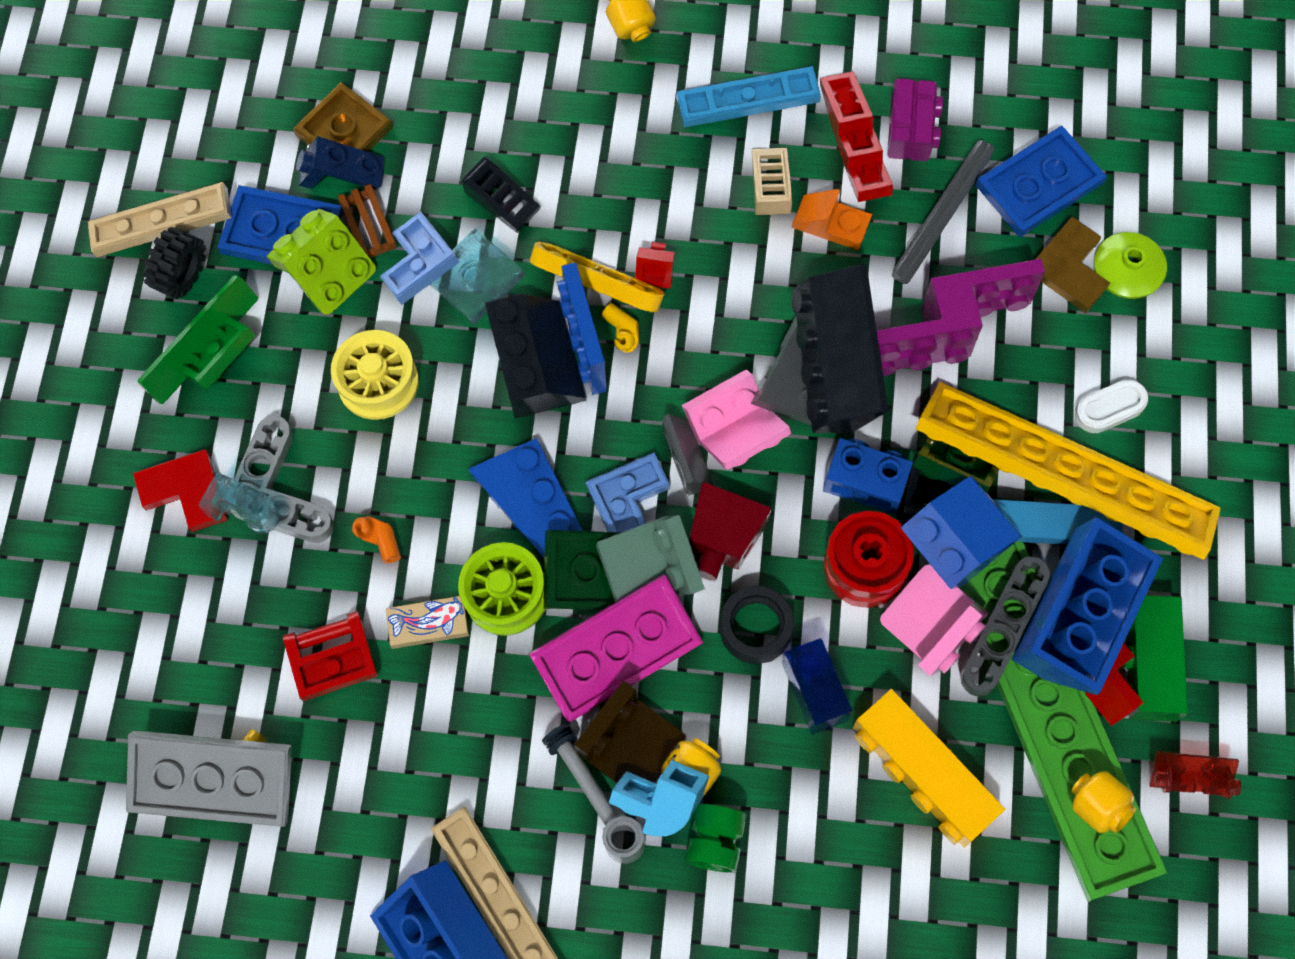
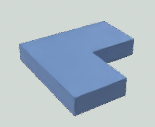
[380,212,460,305]
[586,453,670,532]

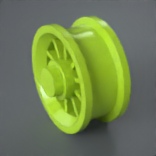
[458,542,545,636]

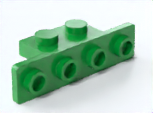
[137,275,258,404]

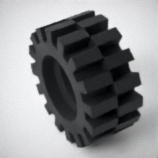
[143,227,206,299]

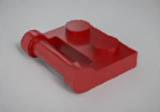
[283,611,378,702]

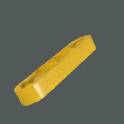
[529,242,665,312]

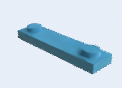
[676,66,821,128]
[993,500,1124,544]

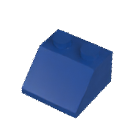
[901,476,1022,589]

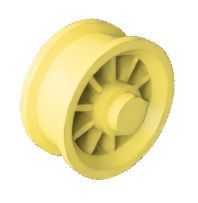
[331,330,419,420]

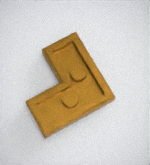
[1035,217,1110,314]

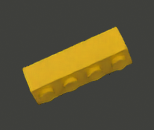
[853,688,1006,848]

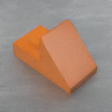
[792,189,872,251]

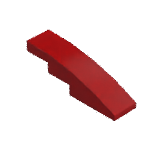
[820,71,893,202]

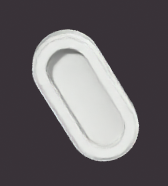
[1075,380,1148,433]

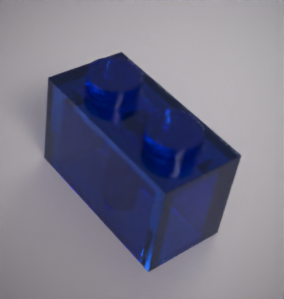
[782,638,853,735]

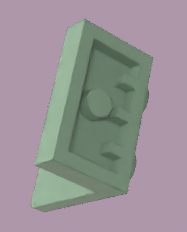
[596,515,705,602]

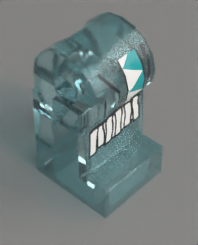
[198,472,280,534]

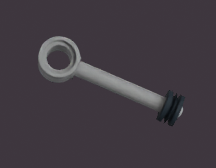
[542,723,645,864]

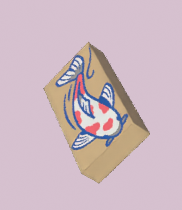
[386,596,469,649]

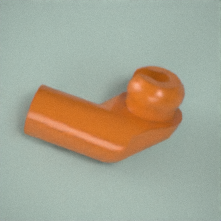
[352,516,401,564]

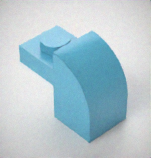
[609,760,709,836]

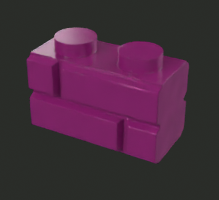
[887,78,943,161]

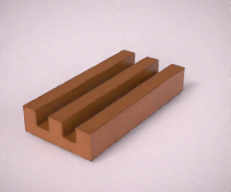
[337,184,397,258]

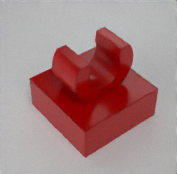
[635,241,675,289]

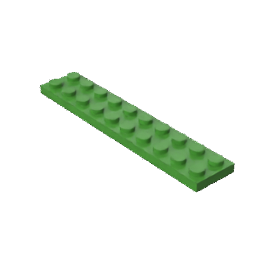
[959,542,1167,902]

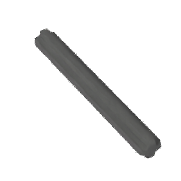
[892,140,994,284]

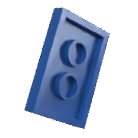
[975,125,1107,238]
[217,185,344,265]
[557,262,607,395]

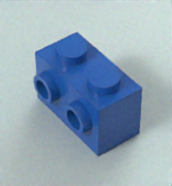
[823,438,913,515]

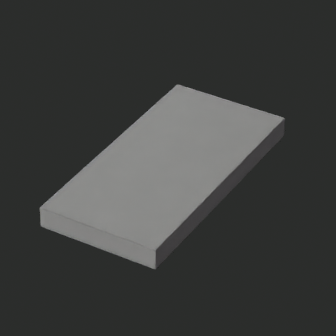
[126,731,292,827]

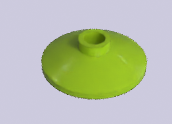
[1093,232,1167,299]

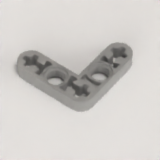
[226,415,334,543]

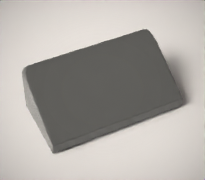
[663,414,713,496]

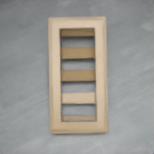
[752,148,792,215]

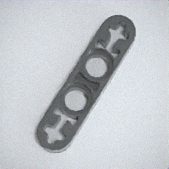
[960,556,1050,696]

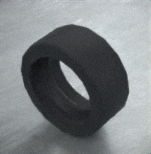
[719,585,795,664]

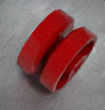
[823,511,914,608]

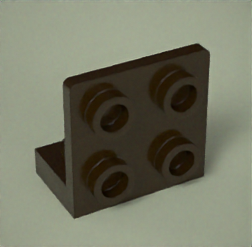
[574,681,686,784]

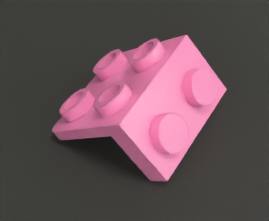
[880,565,989,676]

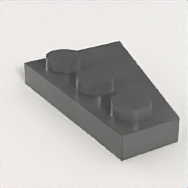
[751,316,812,426]

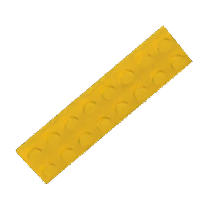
[915,381,1221,560]

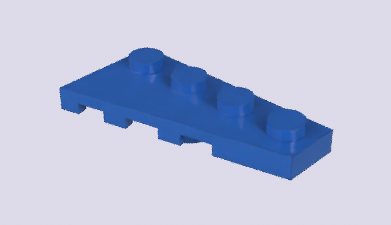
[468,438,583,561]

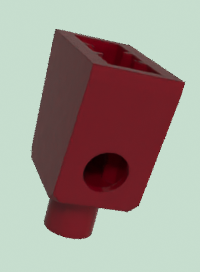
[689,482,771,581]

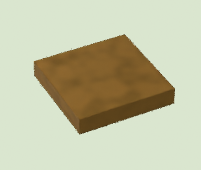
[293,82,393,152]

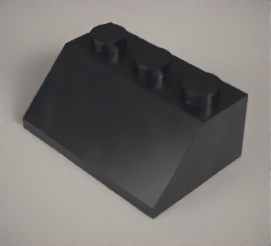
[485,294,586,419]

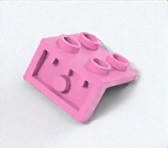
[682,370,791,470]

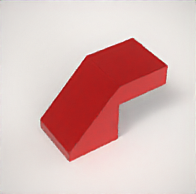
[1085,643,1144,726]

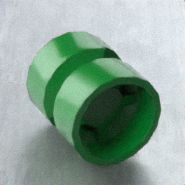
[685,804,747,873]

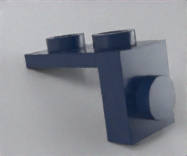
[296,136,384,190]

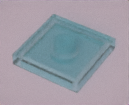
[430,228,526,325]

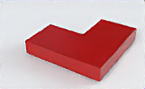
[133,449,228,532]

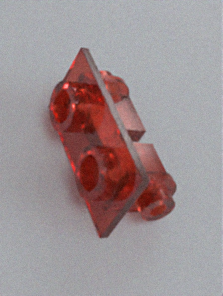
[1149,751,1241,799]

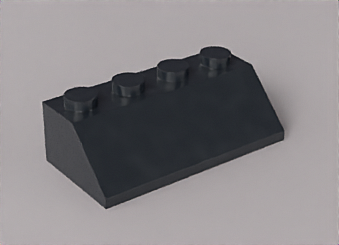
[791,264,889,433]

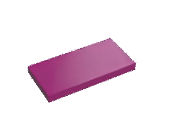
[528,575,703,723]

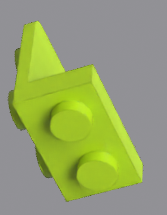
[266,209,376,315]

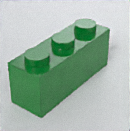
[1122,595,1188,722]

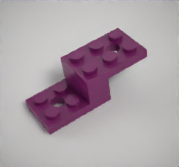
[877,259,1045,376]

